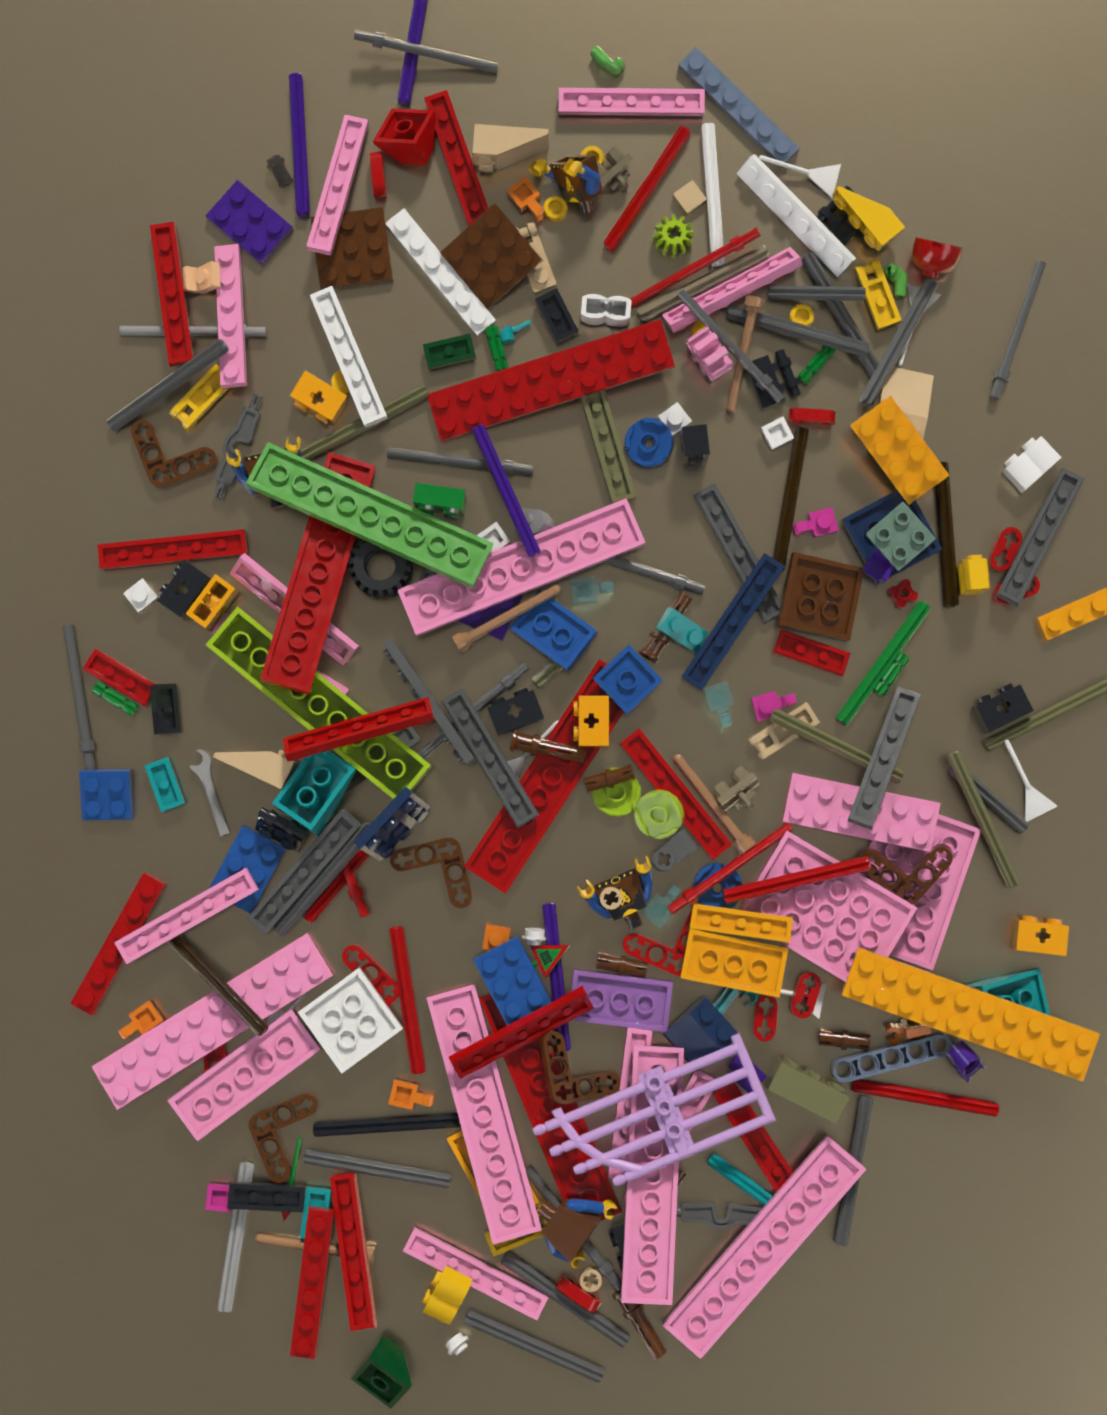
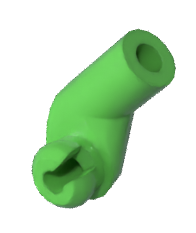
[590,46,625,75]
[884,263,908,298]

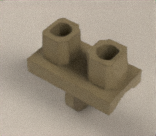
[597,147,633,191]
[713,766,759,811]

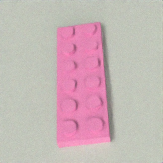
[783,773,941,852]
[167,1009,321,1141]

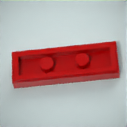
[772,629,851,677]
[82,648,155,707]

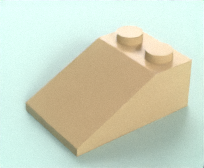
[472,124,549,173]
[877,367,934,438]
[213,750,300,789]

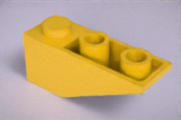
[832,186,905,251]

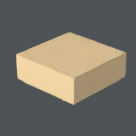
[673,180,707,215]

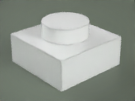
[658,402,692,437]
[760,417,794,451]
[476,522,511,552]
[123,578,159,613]

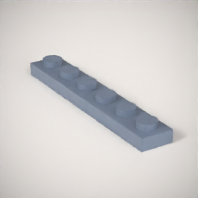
[678,47,799,168]

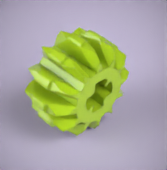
[653,214,695,257]

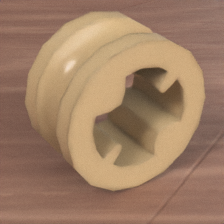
[600,887,622,910]
[579,1267,602,1292]

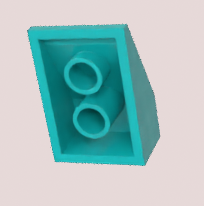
[272,750,356,836]
[967,968,1050,1015]

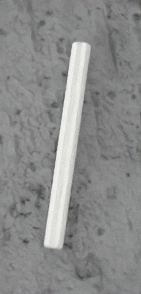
[701,123,725,267]

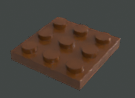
[440,203,543,309]
[310,207,393,290]
[777,552,864,641]

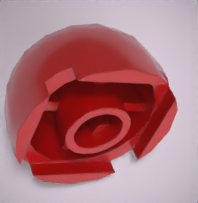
[912,237,963,278]

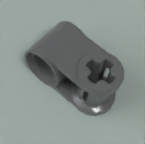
[652,828,699,872]

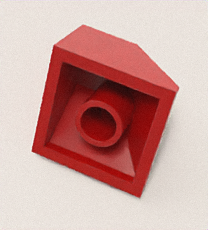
[373,108,436,166]

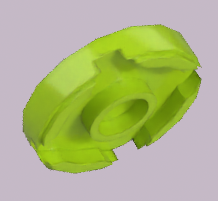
[592,767,641,817]
[634,789,684,840]

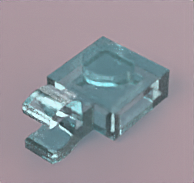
[570,576,614,605]
[703,681,735,728]
[641,884,681,928]

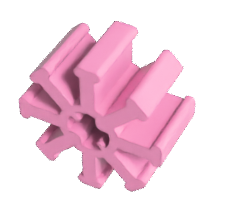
[686,326,733,382]

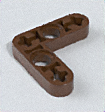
[131,419,218,488]
[390,838,472,908]
[860,844,953,905]
[540,1031,620,1104]
[249,1092,319,1183]

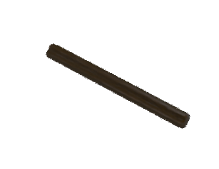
[773,427,809,571]
[936,462,959,608]
[168,935,269,1036]

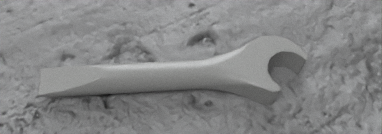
[190,750,229,837]

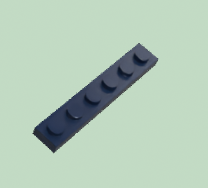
[681,553,785,690]

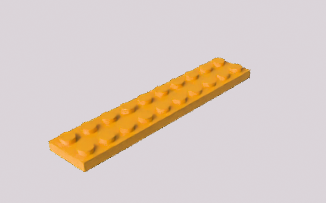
[841,947,1100,1082]

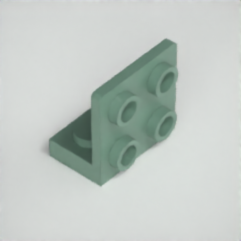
[866,502,936,571]

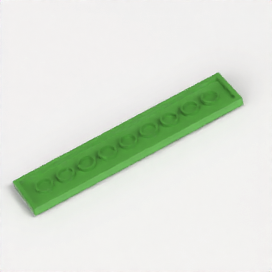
[246,442,494,589]

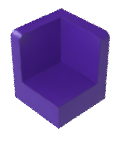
[862,547,894,584]

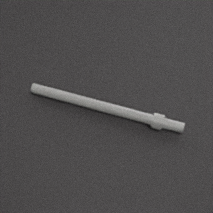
[119,324,267,339]

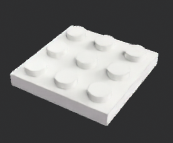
[298,967,403,1074]

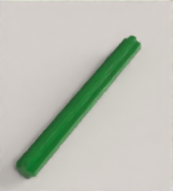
[836,601,931,725]

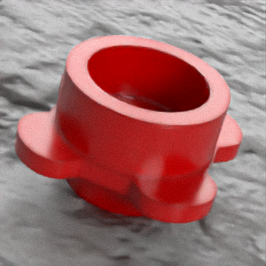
[889,579,918,608]

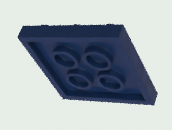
[841,490,942,585]
[353,786,431,861]

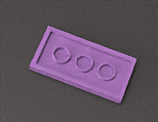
[571,969,673,1032]

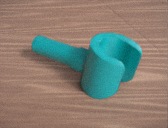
[500,320,532,344]
[739,991,761,1007]

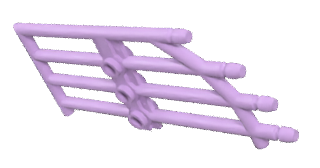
[533,1033,776,1186]

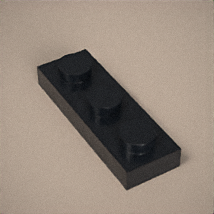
[227,1181,305,1212]

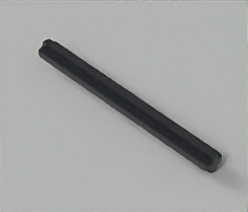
[313,1113,461,1137]

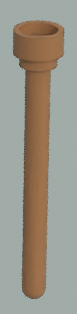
[726,295,765,414]
[452,585,561,653]
[673,754,756,855]
[255,1233,375,1267]

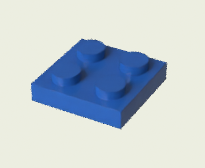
[593,645,663,715]
[79,769,134,820]

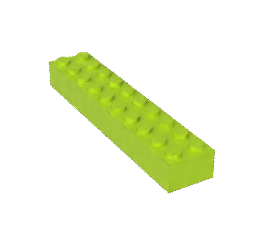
[206,606,432,799]

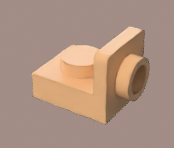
[182,261,221,294]

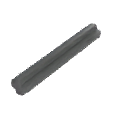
[768,286,866,301]
[947,766,1029,834]

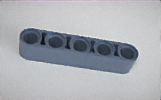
[830,1032,953,1083]

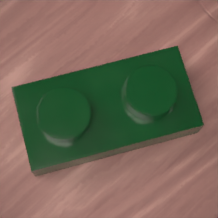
[423,333,476,370]

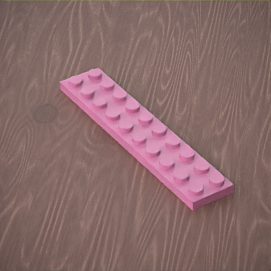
[397,498,645,637]
[92,933,334,1110]
[427,984,542,1244]
[621,1045,684,1305]
[662,1135,866,1359]

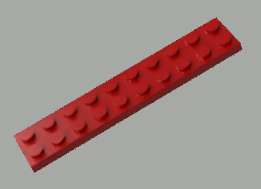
[428,319,675,442]
[260,452,376,695]
[464,659,623,894]
[479,993,622,1221]

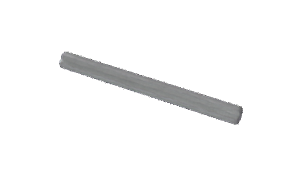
[217,1162,254,1313]

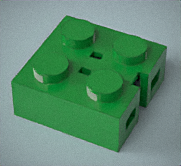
[413,483,467,520]

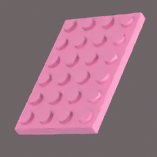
[860,814,981,971]
[740,831,917,982]

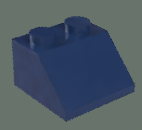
[663,997,738,1071]

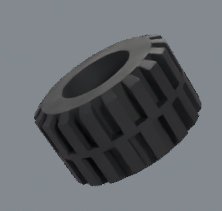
[349,540,413,599]

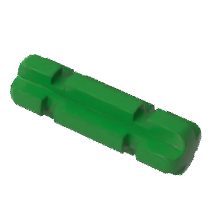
[485,325,509,372]
[797,346,836,385]
[873,652,910,696]
[92,682,138,716]

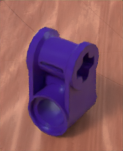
[947,1041,987,1083]

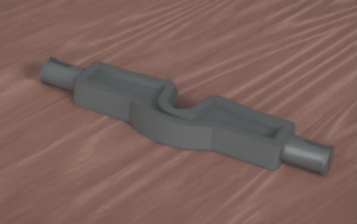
[213,394,263,500]
[676,1202,762,1229]

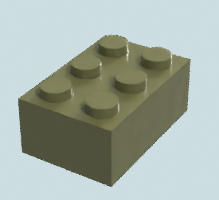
[763,1056,850,1124]

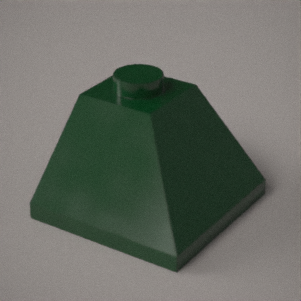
[351,1336,412,1409]

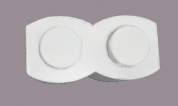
[581,294,631,327]
[1002,436,1062,493]

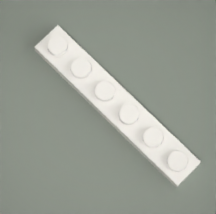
[736,154,856,277]
[385,209,496,337]
[310,286,388,428]

